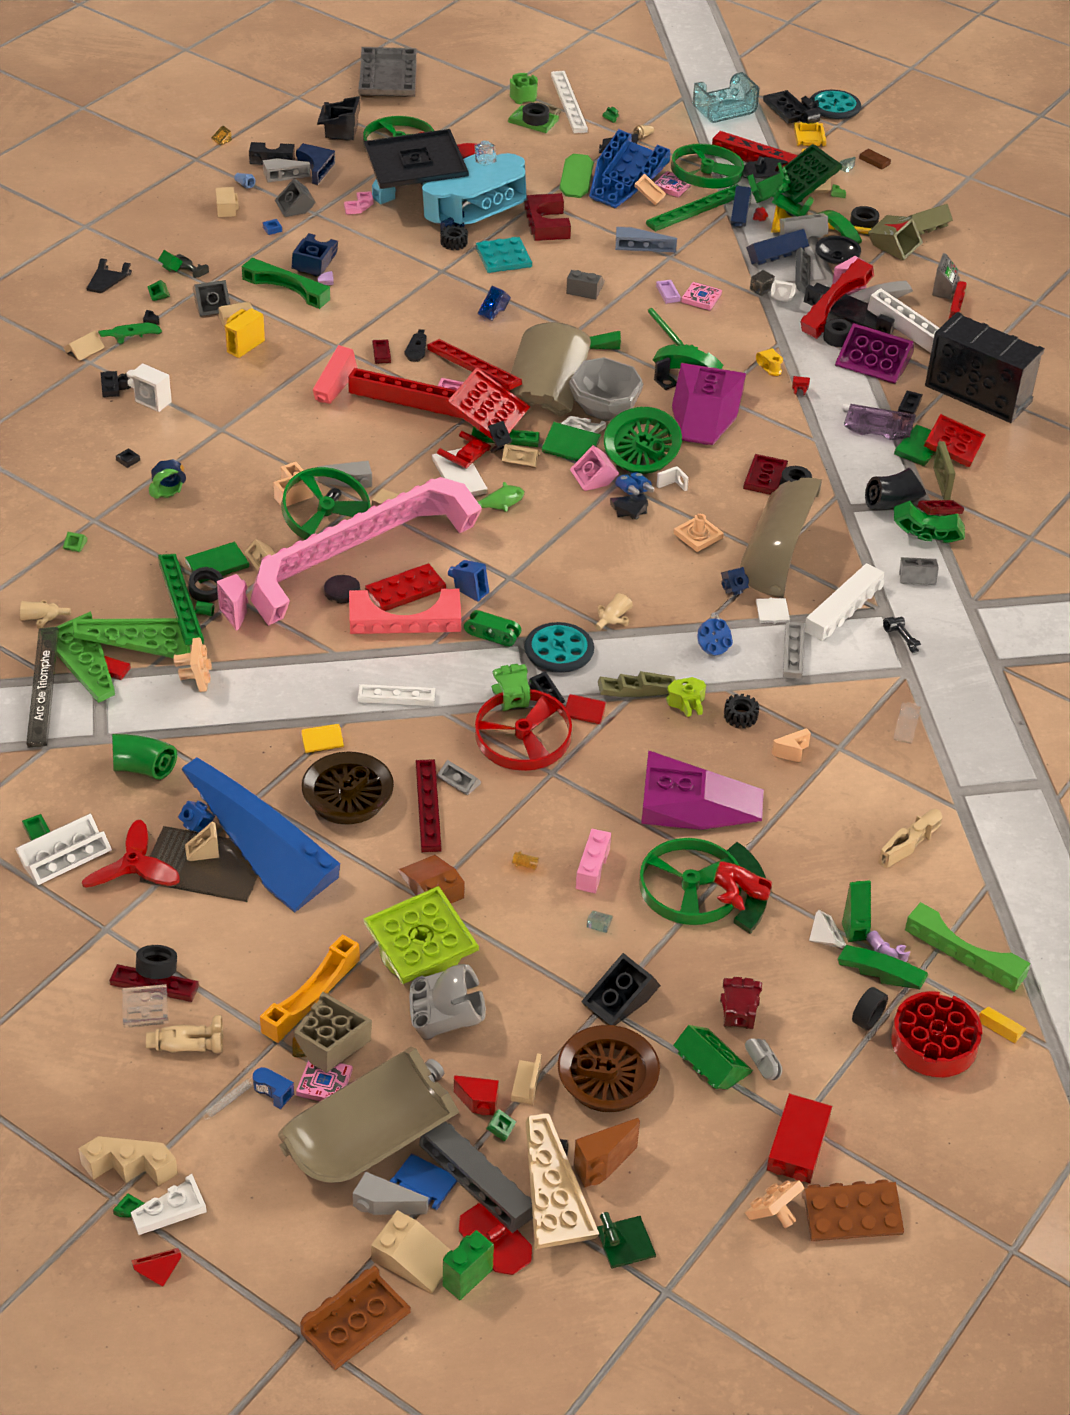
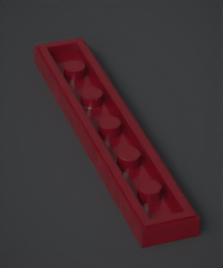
[416,759,442,853]

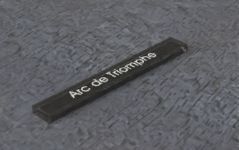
[26,627,59,748]

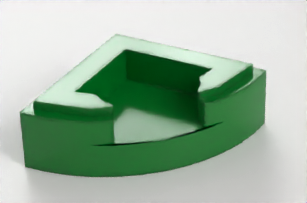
[113,1193,145,1218]

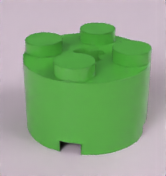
[509,73,538,104]

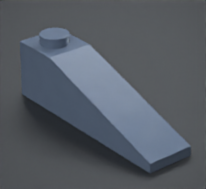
[615,227,677,253]

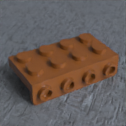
[802,1179,904,1241]
[300,1266,411,1370]

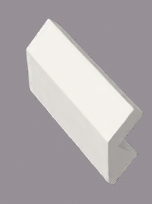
[15,814,112,885]

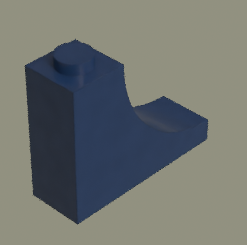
[296,143,335,185]
[731,186,752,228]

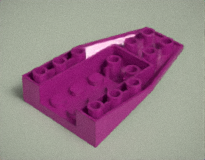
[672,363,746,445]
[641,750,764,830]

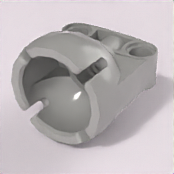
[409,964,486,1040]

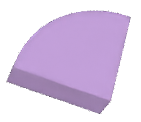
[318,271,334,285]

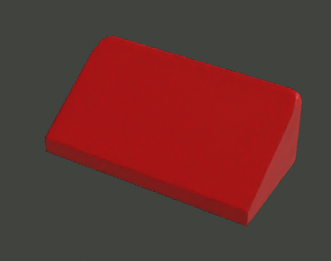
[565,694,606,725]

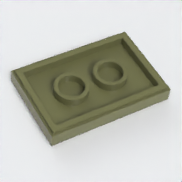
[933,441,956,500]

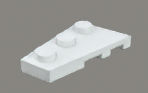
[131,1174,207,1235]

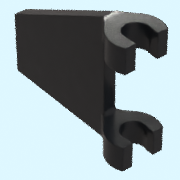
[86,258,132,293]

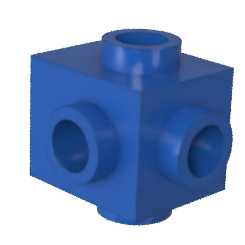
[178,801,215,832]

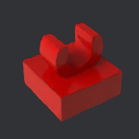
[792,376,810,395]

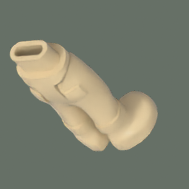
[146,1015,223,1053]

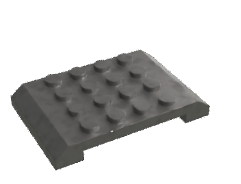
[358,47,417,97]

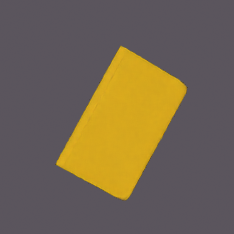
[301,724,344,753]
[979,1006,1026,1044]

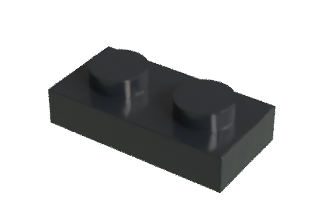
[897,390,923,418]

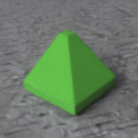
[63,532,88,552]

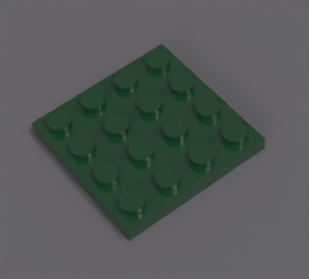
[778,144,843,205]

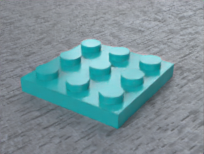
[476,237,532,273]

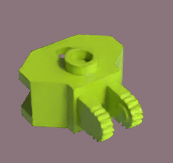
[666,677,706,717]

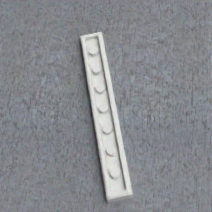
[551,71,588,133]

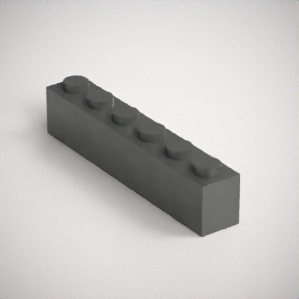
[419,1121,533,1233]

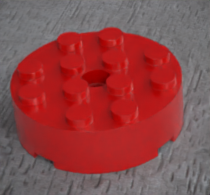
[891,991,982,1078]

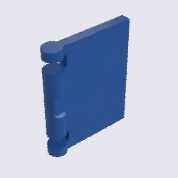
[390,1153,457,1210]

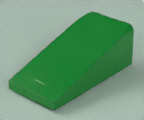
[590,331,621,350]

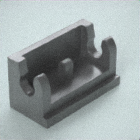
[899,557,939,585]

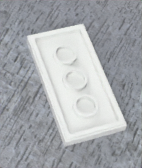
[432,448,487,496]

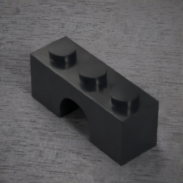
[249,142,295,165]

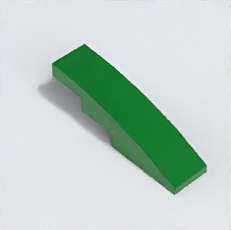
[838,945,928,990]

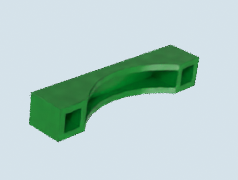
[241,257,331,309]

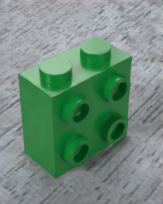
[443,1230,494,1300]

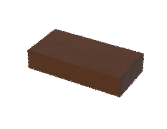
[859,148,891,170]

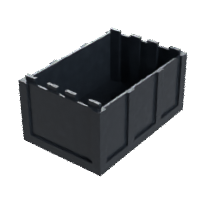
[925,312,1045,423]

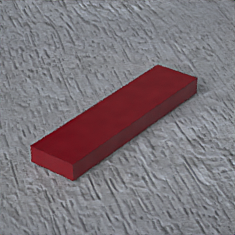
[109,964,199,1002]

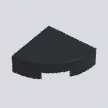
[143,310,160,325]

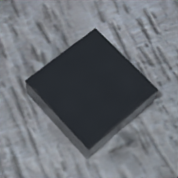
[116,448,140,468]

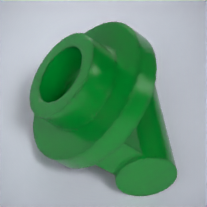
[602,107,619,122]

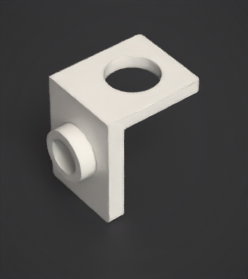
[657,466,688,491]

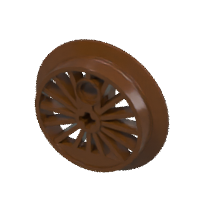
[558,1025,660,1112]

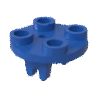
[697,618,733,656]

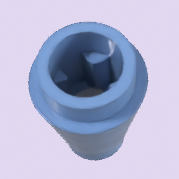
[234,173,256,189]

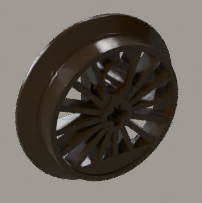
[302,751,394,825]

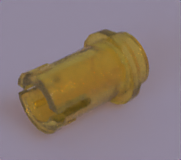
[512,851,539,870]

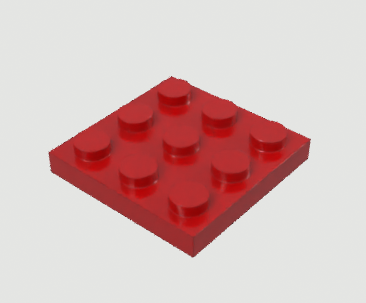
[924,414,986,467]

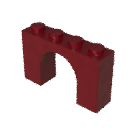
[524,193,571,241]

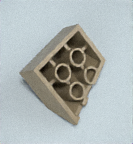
[294,992,372,1073]

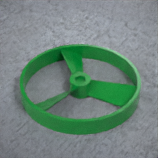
[363,116,434,148]
[671,144,744,189]
[281,467,371,540]
[639,838,742,925]

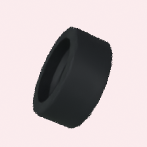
[522,102,549,126]
[850,206,880,229]
[188,567,223,603]
[136,945,177,979]
[852,987,888,1030]

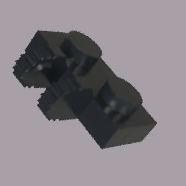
[100,371,131,397]

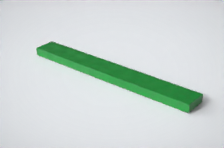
[646,184,739,232]
[158,554,204,645]

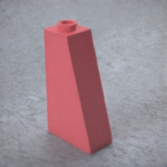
[313,345,357,404]

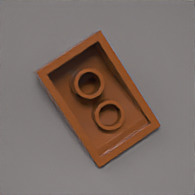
[399,855,465,904]
[573,1118,640,1187]

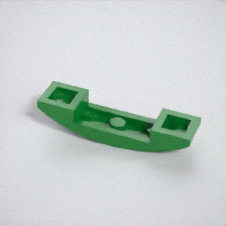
[816,210,862,244]

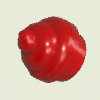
[752,206,769,222]

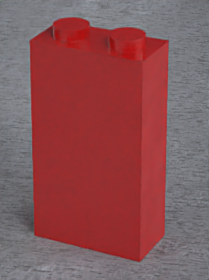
[766,1093,833,1184]

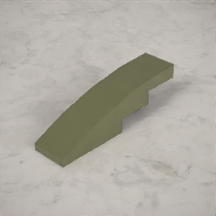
[597,671,676,697]

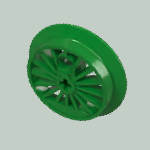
[604,407,682,474]

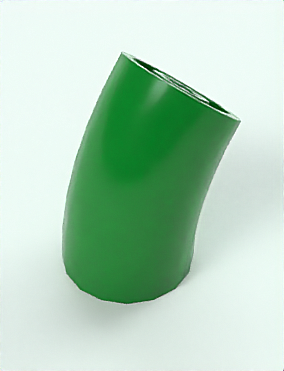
[112,734,178,780]

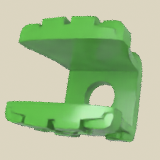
[491,663,530,711]

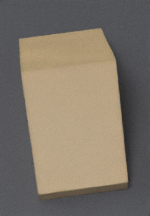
[185,822,219,861]

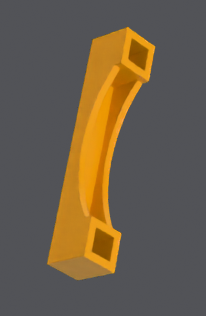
[260,934,360,1043]

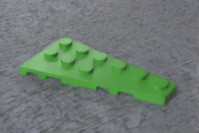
[41,611,115,703]
[72,618,191,658]

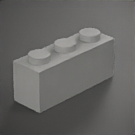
[780,213,828,239]

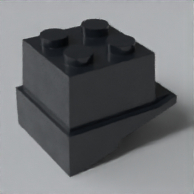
[317,96,360,141]

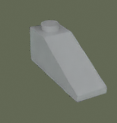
[263,159,311,183]
[317,461,372,488]
[353,1172,428,1215]

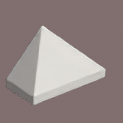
[809,910,846,949]

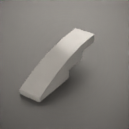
[849,281,913,303]

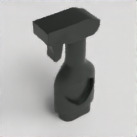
[175,254,209,278]

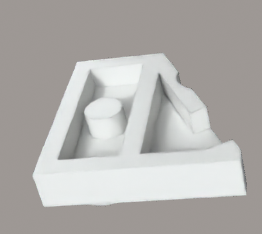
[561,416,606,434]

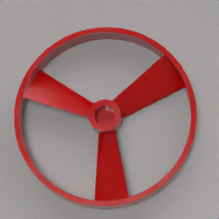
[475,689,572,771]

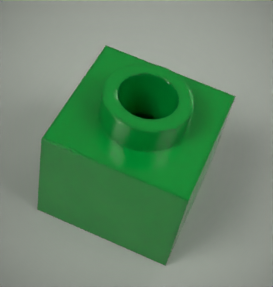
[158,250,183,272]

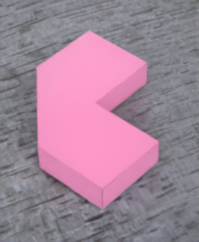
[344,191,374,214]

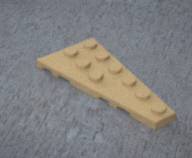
[526,1113,599,1249]

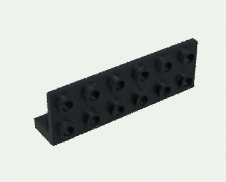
[803,283,895,335]

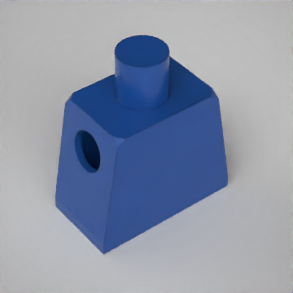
[448,560,489,602]

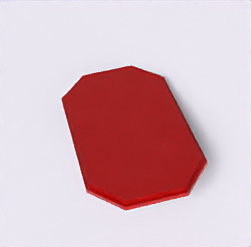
[459,1203,532,1275]

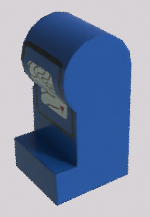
[253,1067,294,1109]

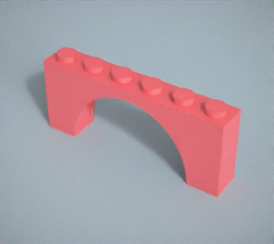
[349,589,461,634]

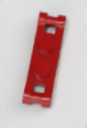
[948,281,967,320]

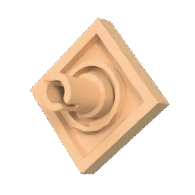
[674,513,724,552]
[745,1180,804,1228]

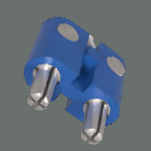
[615,472,654,496]

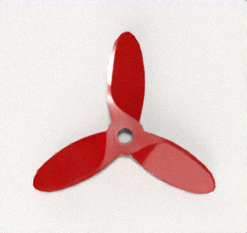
[82,820,180,888]

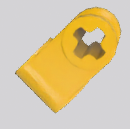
[756,348,783,376]

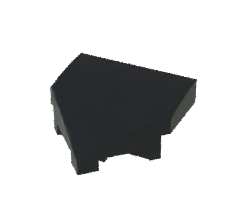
[610,494,648,520]

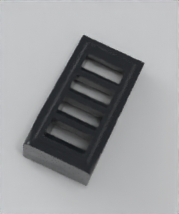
[528,671,565,703]

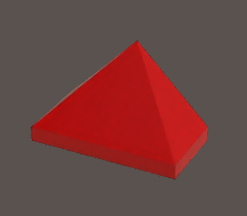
[131,1248,182,1287]

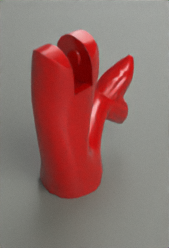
[713,861,772,910]

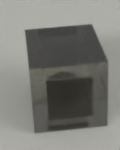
[750,270,775,296]

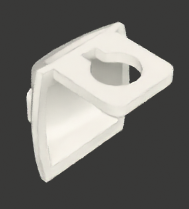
[771,280,796,302]

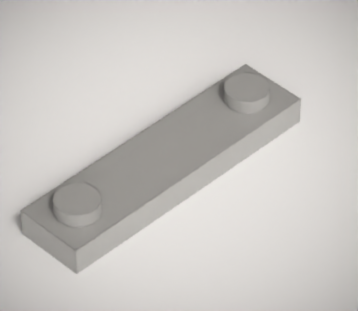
[783,622,804,679]

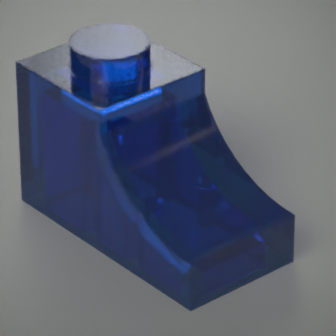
[477,286,511,321]

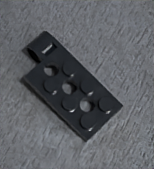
[763,90,820,124]

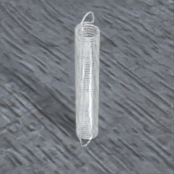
[203,1077,253,1119]

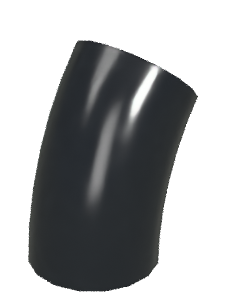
[865,468,926,509]

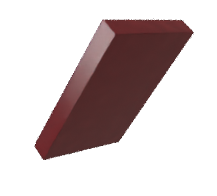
[743,454,788,495]

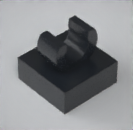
[801,96,819,108]

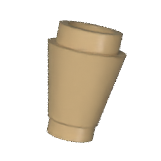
[633,125,654,139]

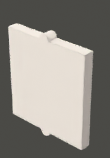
[756,597,790,624]

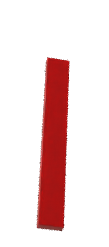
[427,339,522,390]

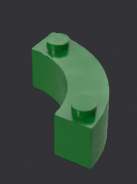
[652,344,724,369]
[894,501,965,543]

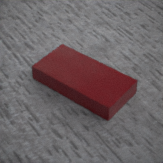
[372,339,391,364]

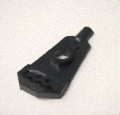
[404,329,427,362]

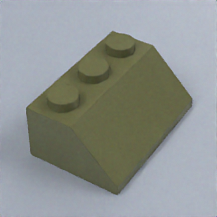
[908,203,953,235]

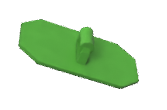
[559,153,594,198]

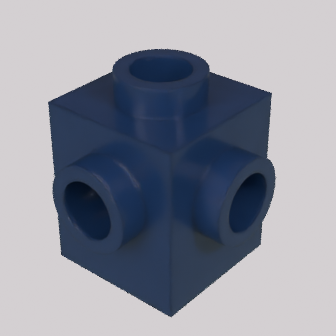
[721,567,749,595]

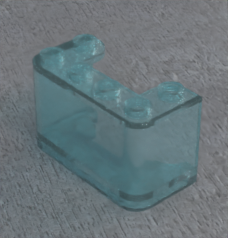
[693,72,760,123]

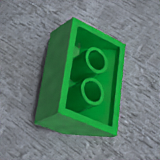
[673,1025,753,1089]

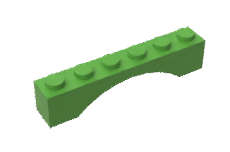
[905,902,1031,992]

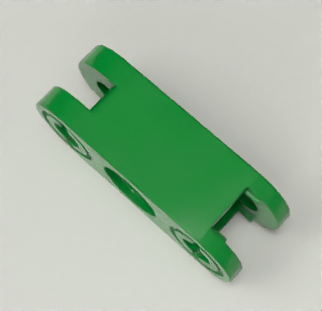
[464,610,522,647]

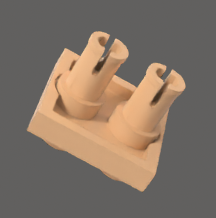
[174,638,212,692]

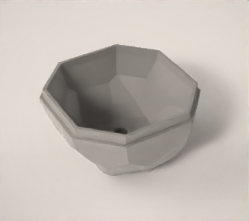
[569,357,643,421]

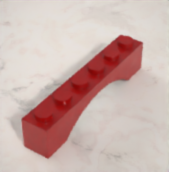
[800,258,874,339]

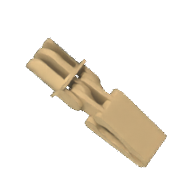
[879,809,942,868]

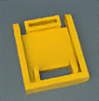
[794,122,826,146]

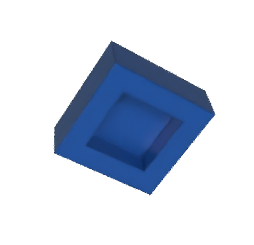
[262,219,282,235]

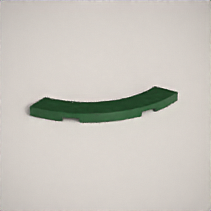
[727,842,767,934]

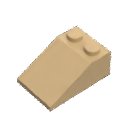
[371,1210,450,1294]

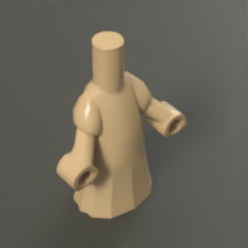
[595,593,633,631]
[20,600,71,629]

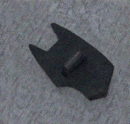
[743,156,788,178]

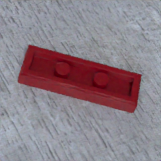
[917,500,964,515]

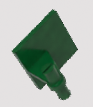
[597,1212,656,1269]

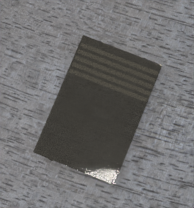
[140,826,258,902]

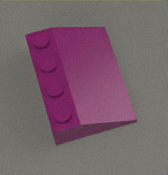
[835,323,914,384]

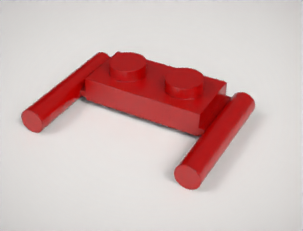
[437,431,491,469]

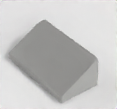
[437,760,481,795]

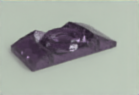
[844,404,916,440]

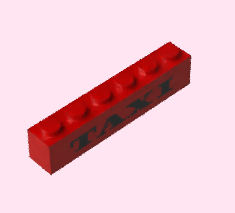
[712,131,798,172]

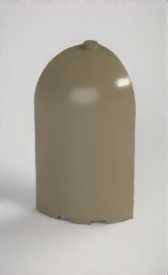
[508,322,591,416]
[740,478,822,598]
[278,1047,459,1183]

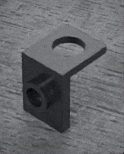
[654,357,677,390]
[488,421,512,453]

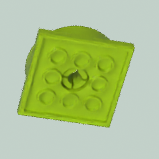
[364,886,479,984]

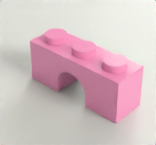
[576,829,611,893]

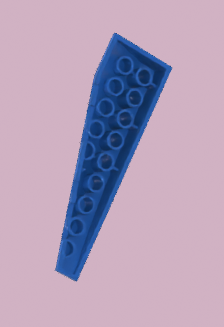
[182,757,340,913]

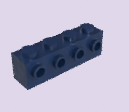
[746,229,810,266]

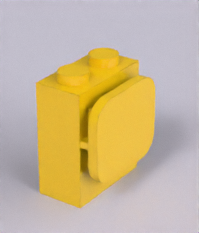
[225,308,265,358]

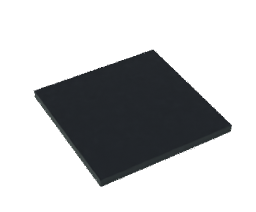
[364,129,469,189]

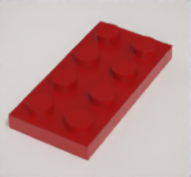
[365,563,446,611]

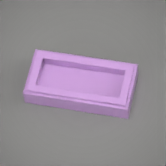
[656,280,681,304]

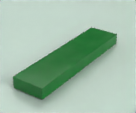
[471,426,540,447]

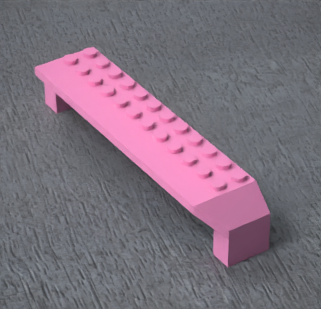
[250,477,482,626]

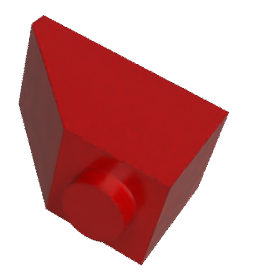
[453,1075,499,1116]

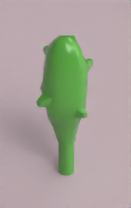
[477,482,525,512]

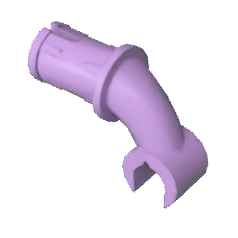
[866,931,910,962]

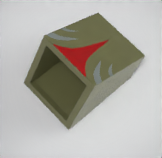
[868,215,923,260]

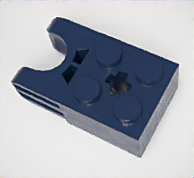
[291,233,338,276]

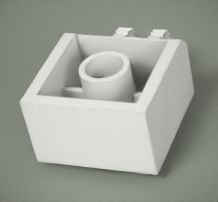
[127,364,172,412]

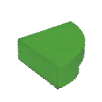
[831,184,846,198]

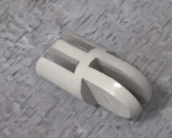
[745,1038,782,1080]

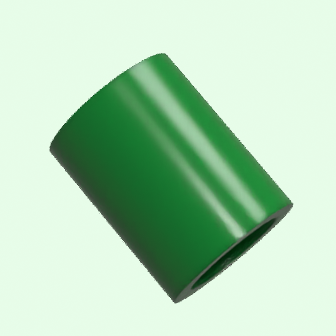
[195,601,215,616]

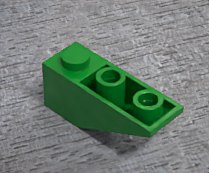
[842,880,871,942]

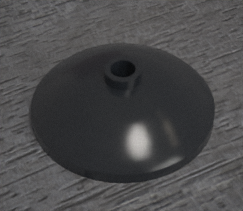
[815,236,861,265]

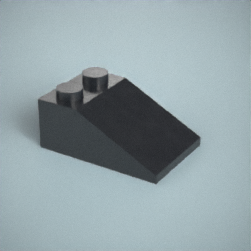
[581,953,661,1025]

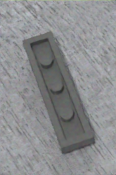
[795,247,811,294]

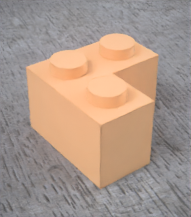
[273,462,314,506]

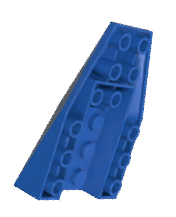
[589,129,670,208]

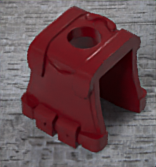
[720,977,762,1030]

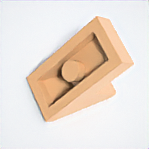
[772,728,811,762]

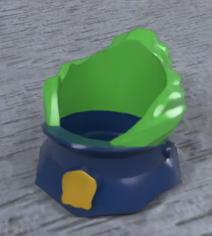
[149,459,186,499]

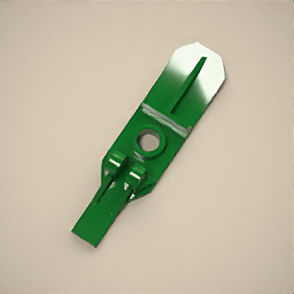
[98,323,162,344]

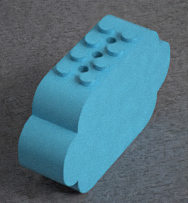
[422,153,526,224]

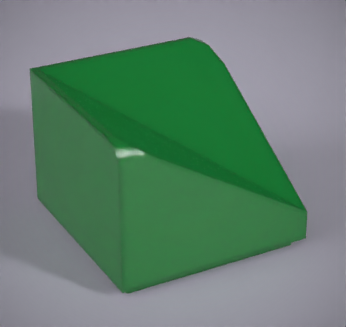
[147,280,170,301]

